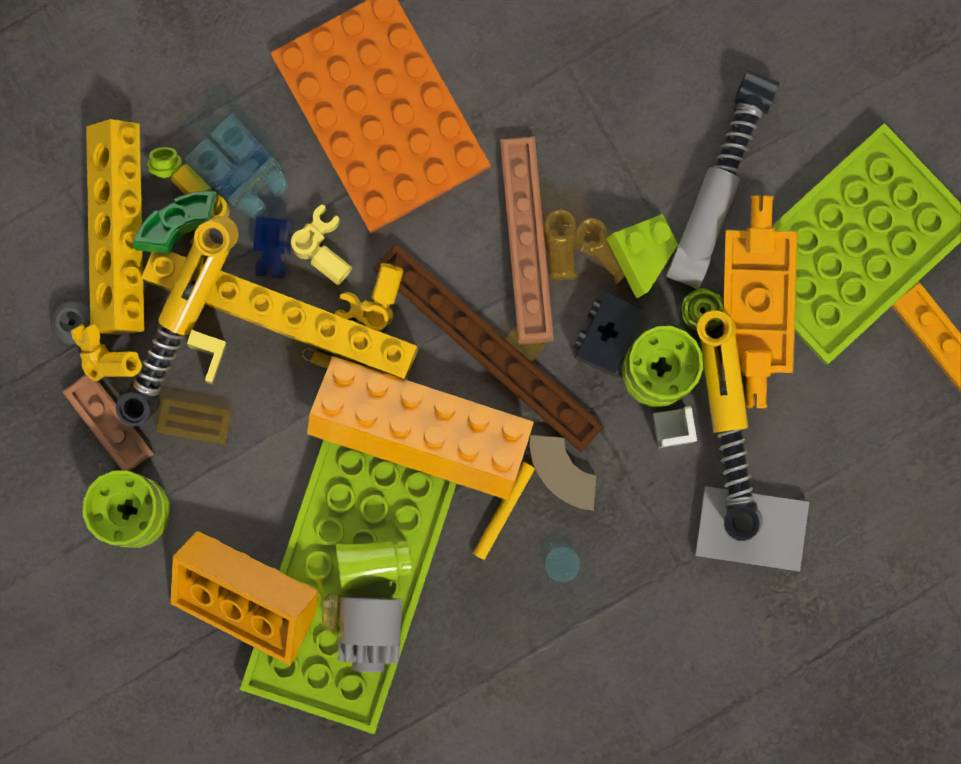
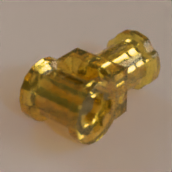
[543,210,579,281]
[573,218,625,284]

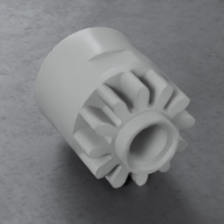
[338,596,402,672]

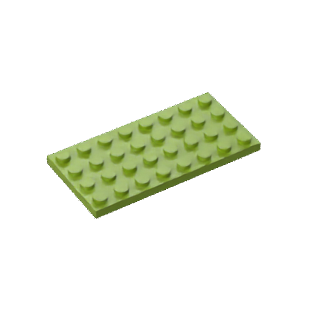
[240,440,457,734]

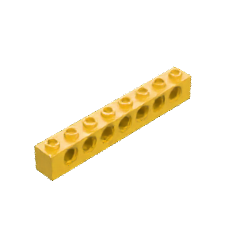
[141,252,418,380]

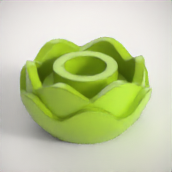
[681,288,724,331]

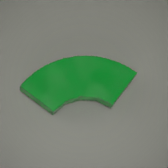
[133,191,219,253]

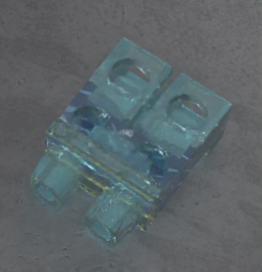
[184,113,290,220]

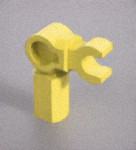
[291,205,352,285]

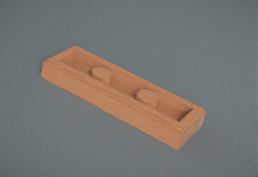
[63,374,155,472]

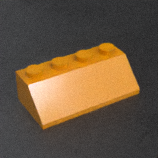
[170,531,318,665]

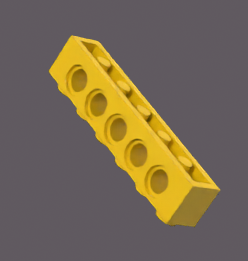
[86,119,144,335]

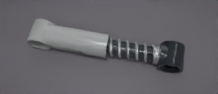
[666,70,780,289]

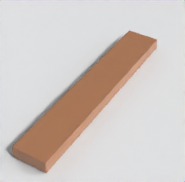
[500,136,554,344]

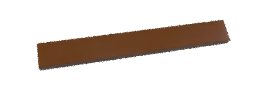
[373,243,604,453]

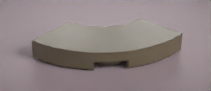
[529,435,596,511]

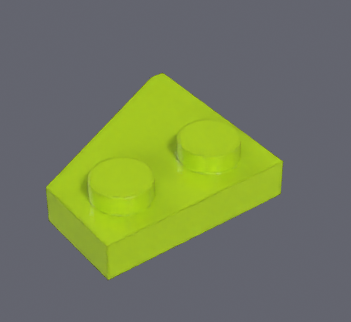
[606,214,678,299]

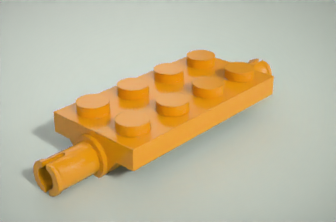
[722,195,798,408]

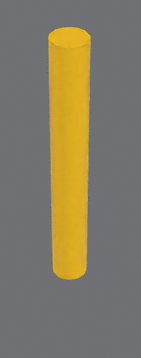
[472,462,535,560]

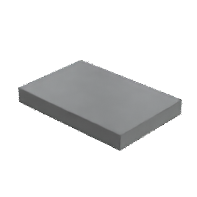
[694,486,809,572]

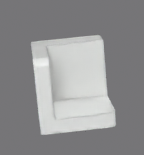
[652,406,697,448]

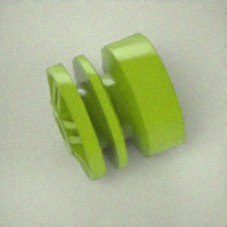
[621,326,703,407]
[83,470,170,548]

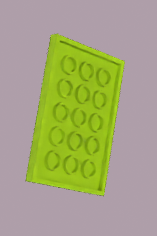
[772,123,961,365]

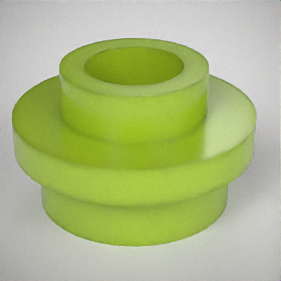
[147,147,182,178]

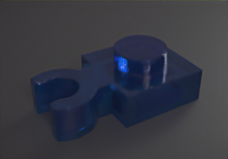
[253,216,294,279]

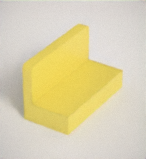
[187,330,226,385]

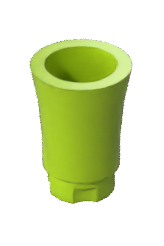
[335,541,412,593]

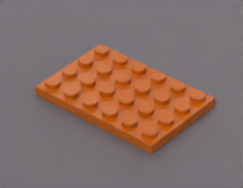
[270,0,491,234]

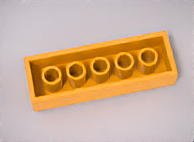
[307,356,534,500]

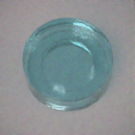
[545,547,580,582]

